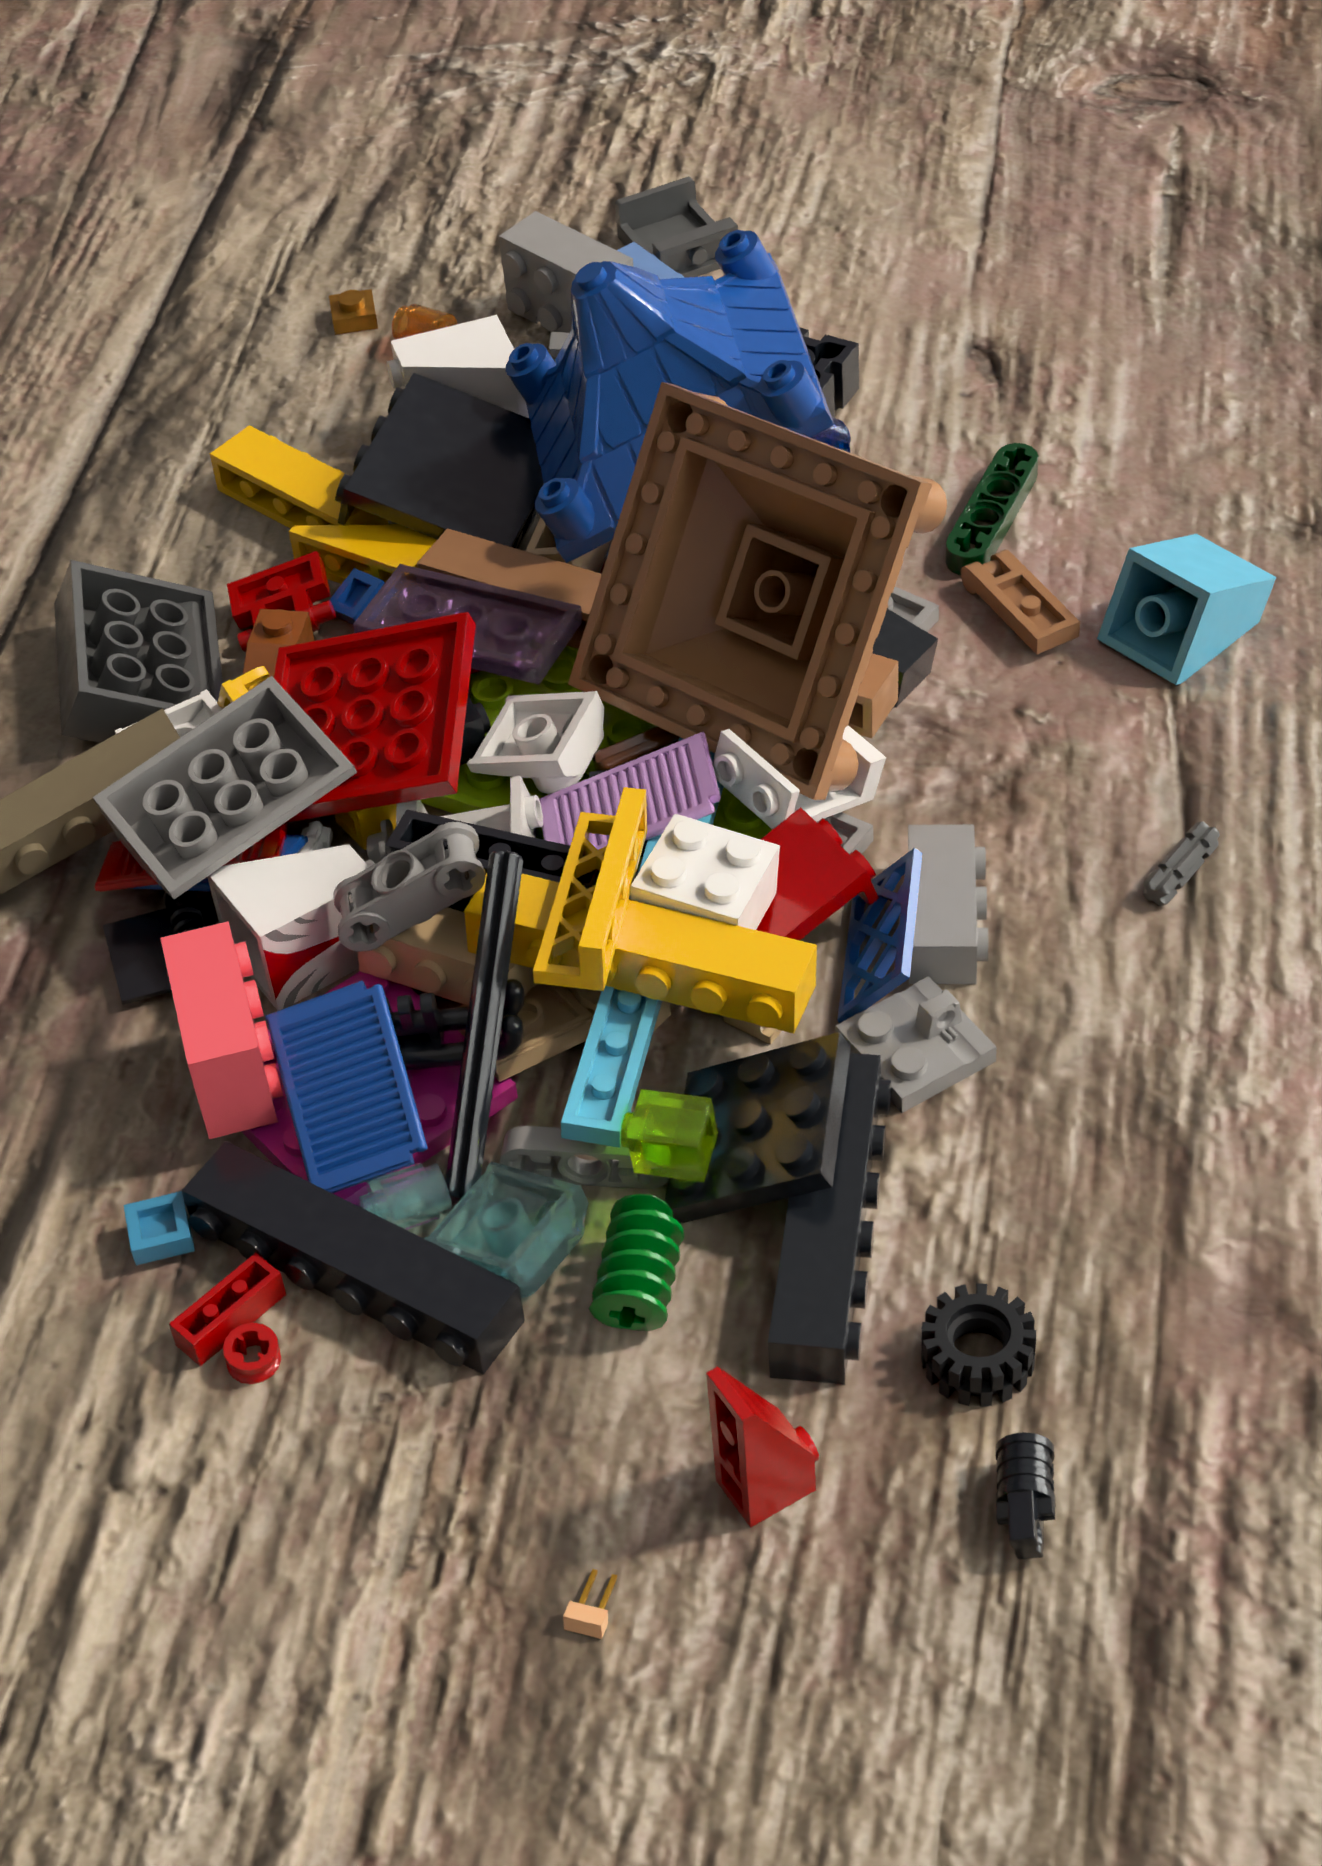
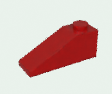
[706,1366,819,1528]

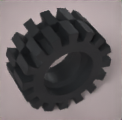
[921,1283,1036,1407]

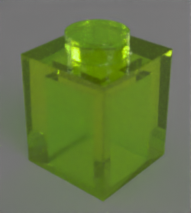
[621,1089,718,1182]

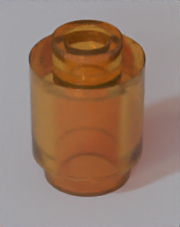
[392,304,458,339]

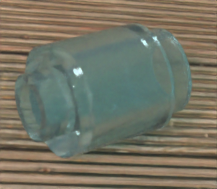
[359,1163,452,1230]

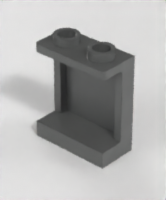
[615,176,738,278]

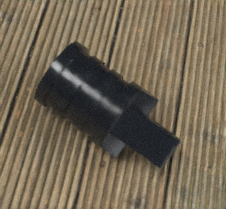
[995,1432,1056,1560]

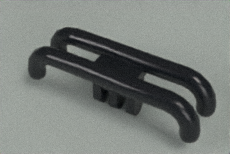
[303,979,525,1071]

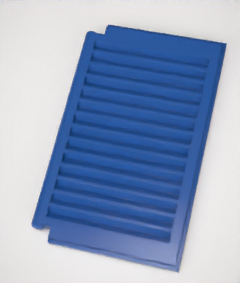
[265,981,428,1193]

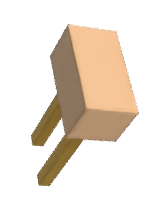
[563,1569,617,1639]

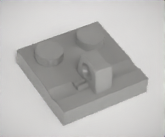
[835,976,997,1113]

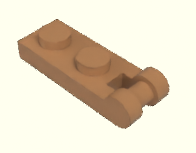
[961,550,1080,655]

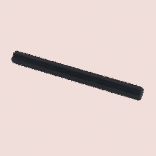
[444,851,523,1199]

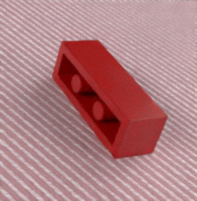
[169,1252,287,1367]

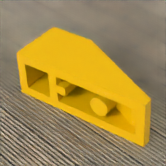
[288,524,437,609]

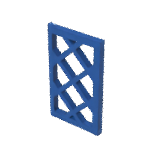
[837,848,923,1023]

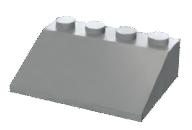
[93,676,357,899]

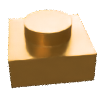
[329,289,378,335]

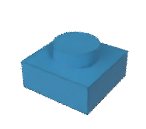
[124,1191,195,1266]

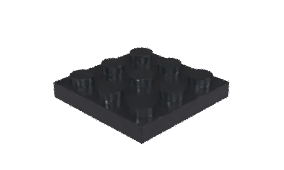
[665,1032,851,1224]

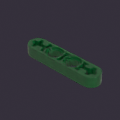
[945,443,1039,575]

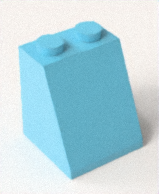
[1097,534,1277,685]

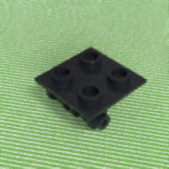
[103,891,216,1005]

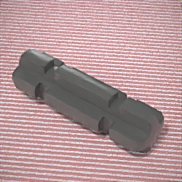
[1143,821,1220,906]

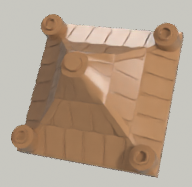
[568,382,947,800]

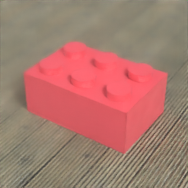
[160,921,284,1140]

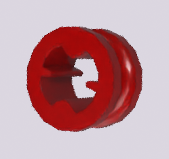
[223,1322,282,1384]

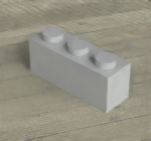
[908,824,988,984]

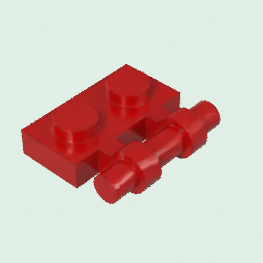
[227,551,336,652]

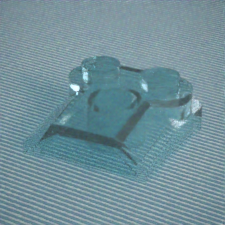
[424,1162,589,1298]

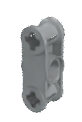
[333,822,485,952]

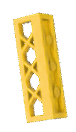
[533,787,647,991]

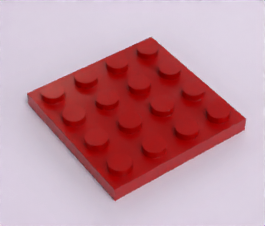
[274,612,476,823]

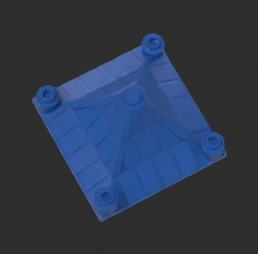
[505,230,834,563]

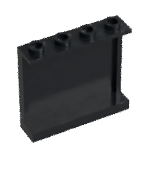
[335,373,544,549]

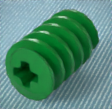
[588,1194,684,1331]

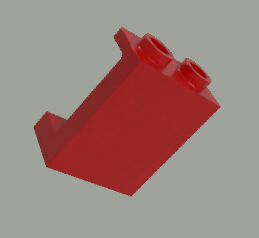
[756,807,879,941]

